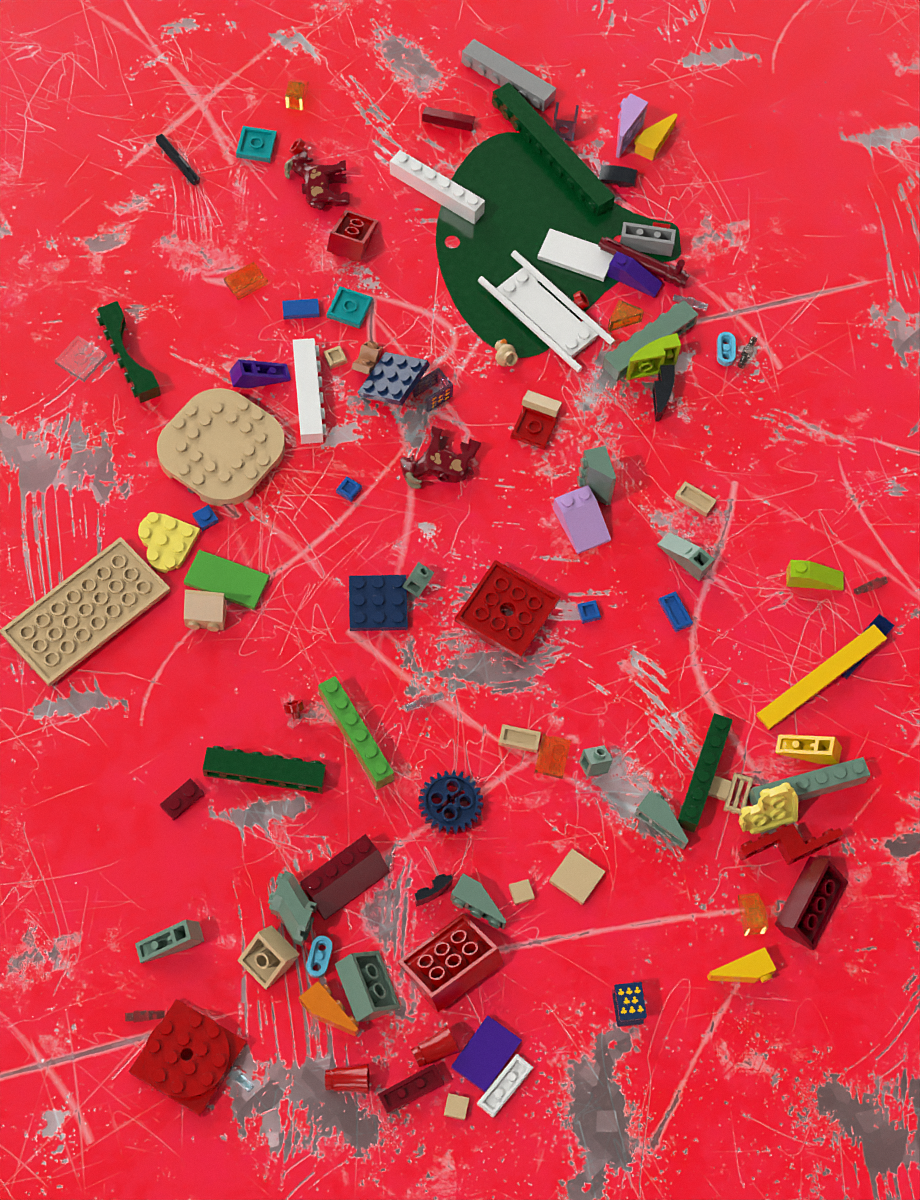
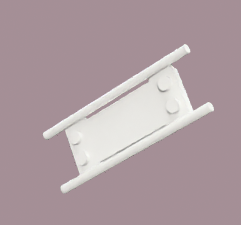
[478,250,616,373]

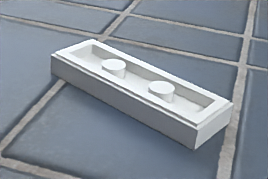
[477,1054,533,1118]

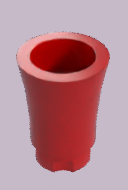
[411,1025,459,1067]
[325,1064,370,1094]

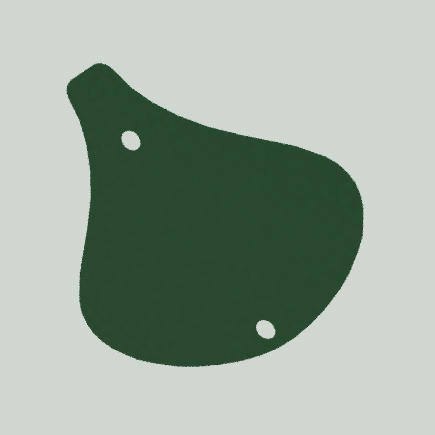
[436,132,681,358]

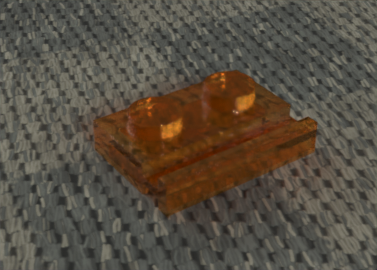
[224,261,268,300]
[534,734,571,779]

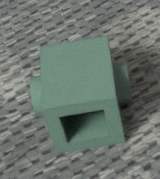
[402,562,435,597]
[579,745,613,777]

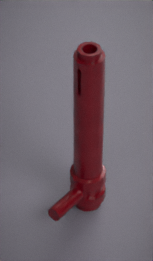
[598,237,689,288]

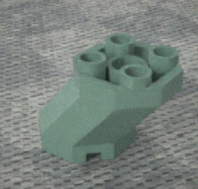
[268,871,317,946]

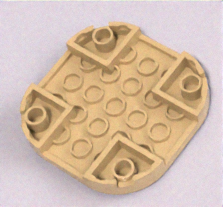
[157,388,285,506]

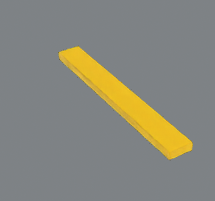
[756,624,887,730]

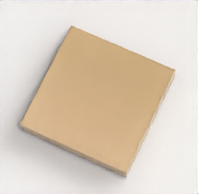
[549,849,605,905]

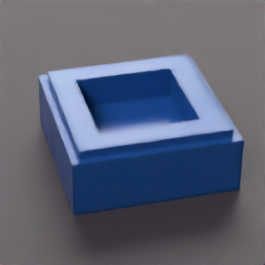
[336,476,362,502]
[577,600,601,624]

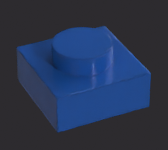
[192,505,218,531]

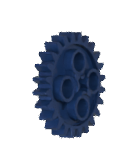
[418,770,483,835]

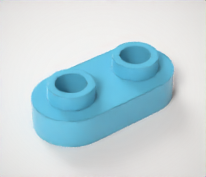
[717,332,736,366]
[306,936,333,978]

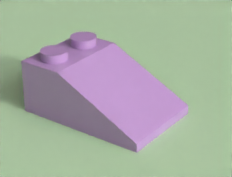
[616,93,648,158]
[553,485,611,555]

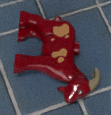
[284,151,349,210]
[400,426,481,489]

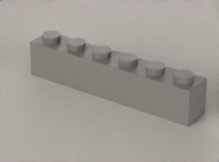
[461,39,556,112]

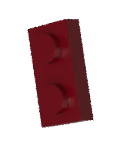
[160,778,204,821]

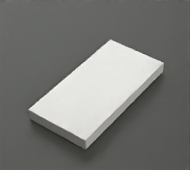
[537,229,614,282]

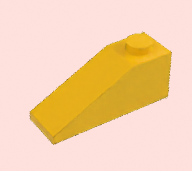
[634,113,678,161]
[775,735,842,765]
[707,947,776,983]

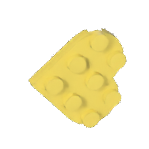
[138,512,200,573]
[738,782,798,834]

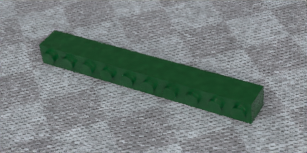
[492,82,615,216]

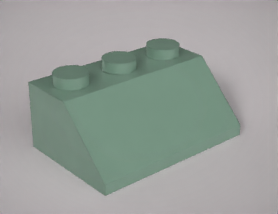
[577,446,616,505]
[335,951,401,1022]

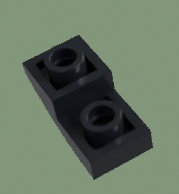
[599,165,638,187]
[414,874,453,907]

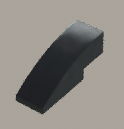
[652,365,675,422]

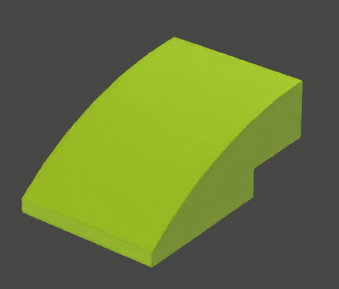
[626,333,681,380]

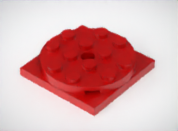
[455,560,561,660]
[128,999,247,1117]

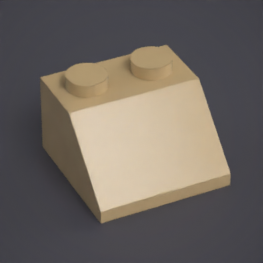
[184,589,227,631]
[237,925,300,990]

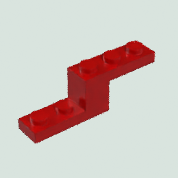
[738,824,844,865]

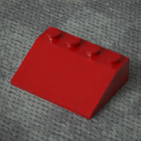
[398,913,504,1012]

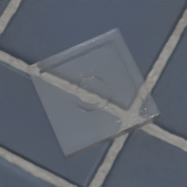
[55,335,107,382]

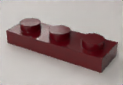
[378,1064,444,1115]

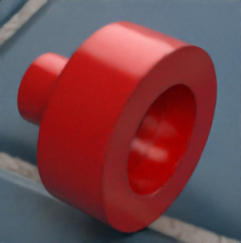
[289,138,308,155]
[572,290,589,310]
[283,700,304,719]

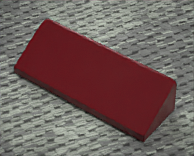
[422,107,476,131]

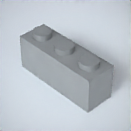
[620,222,676,256]

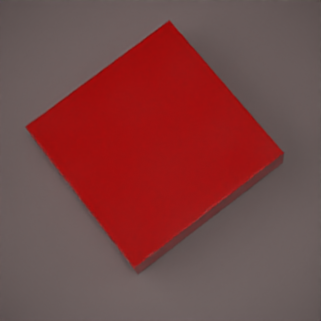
[510,406,558,450]

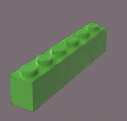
[318,676,394,790]

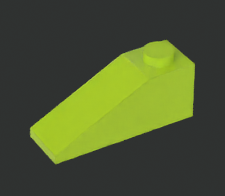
[786,560,844,591]

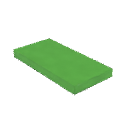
[183,550,270,610]

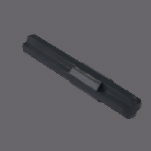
[156,134,200,185]

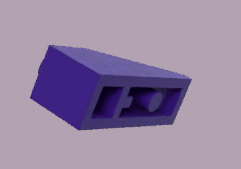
[607,251,662,298]
[229,359,291,388]

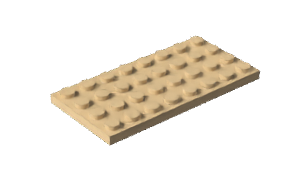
[0,537,171,687]

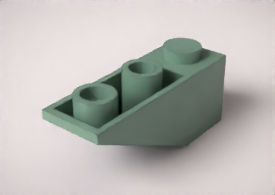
[657,532,715,581]
[450,874,506,929]

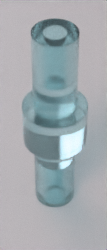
[672,294,708,310]
[405,691,444,712]
[228,1066,254,1092]

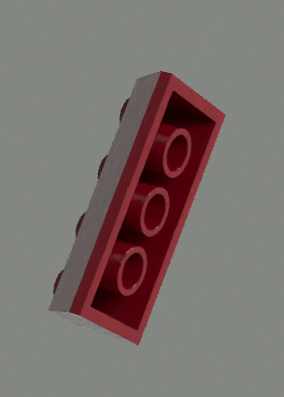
[300,834,390,920]
[775,856,848,950]

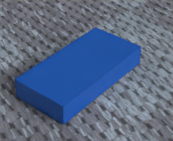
[282,298,319,319]
[658,591,693,633]

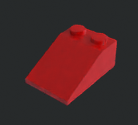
[326,209,378,262]

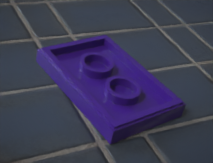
[451,1015,522,1093]

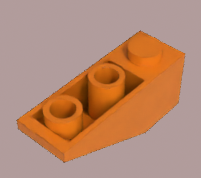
[299,981,359,1036]

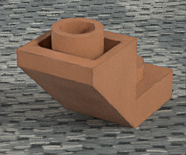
[351,341,383,374]

